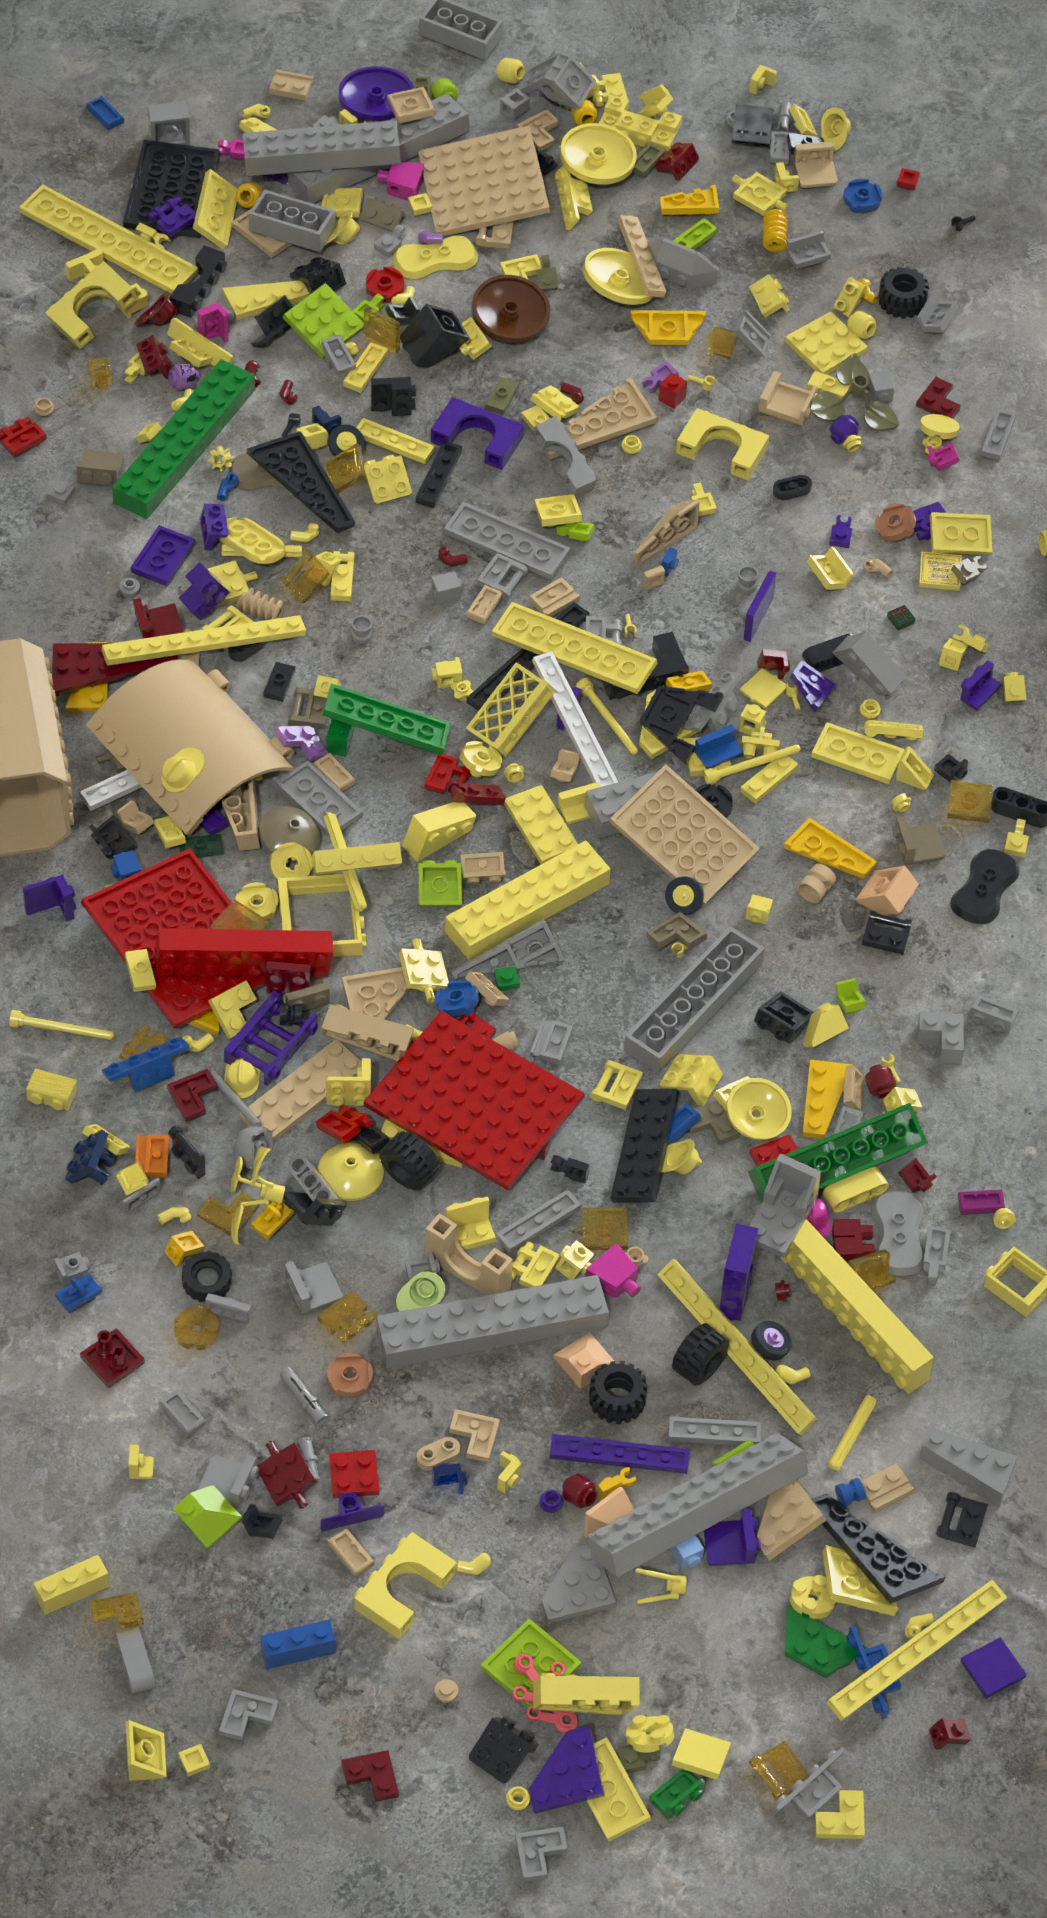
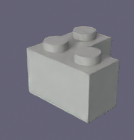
[917,1012,964,1065]

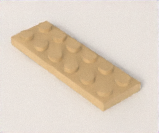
[239,1040,362,1142]

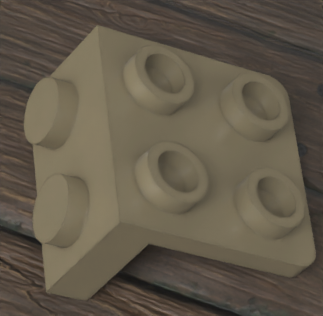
[76,450,123,486]
[892,816,945,865]
[281,977,330,1012]

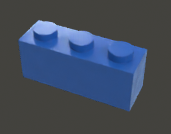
[260,1620,336,1669]

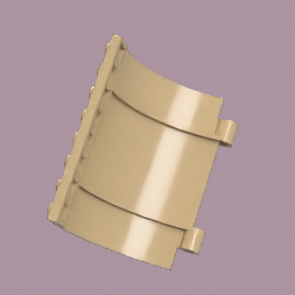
[86,660,294,835]

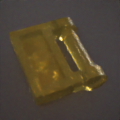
[280,549,330,604]
[749,1741,809,1801]

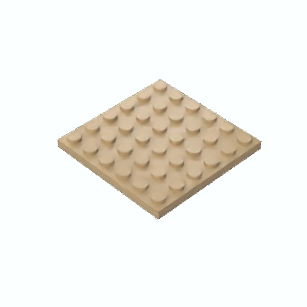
[418,125,550,236]

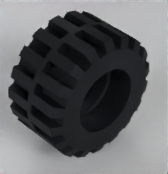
[878,267,929,319]
[379,1131,440,1190]
[672,1323,729,1386]
[589,1361,647,1424]

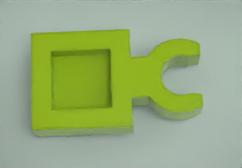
[557,522,595,541]

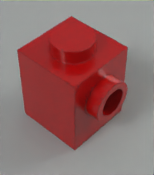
[658,373,687,409]

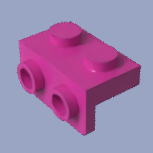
[197,303,230,343]

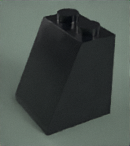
[399,303,470,368]

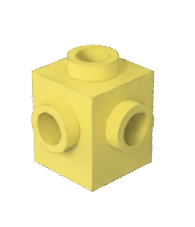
[555,1240,594,1280]

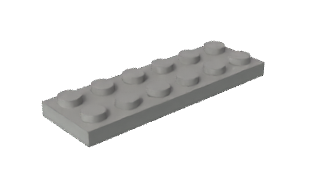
[444,502,570,580]

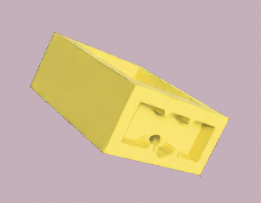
[984,1247,1047,1318]

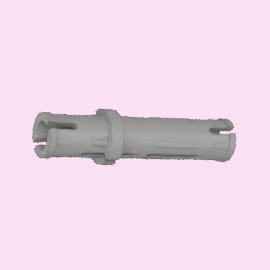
[280,1367,329,1426]

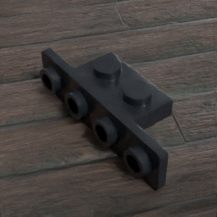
[251,295,293,347]

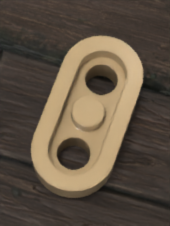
[417,1437,460,1471]

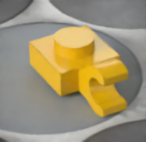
[597,1467,637,1501]

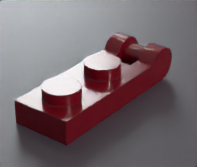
[445,779,506,805]

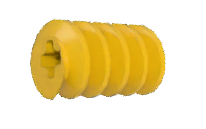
[763,209,787,253]

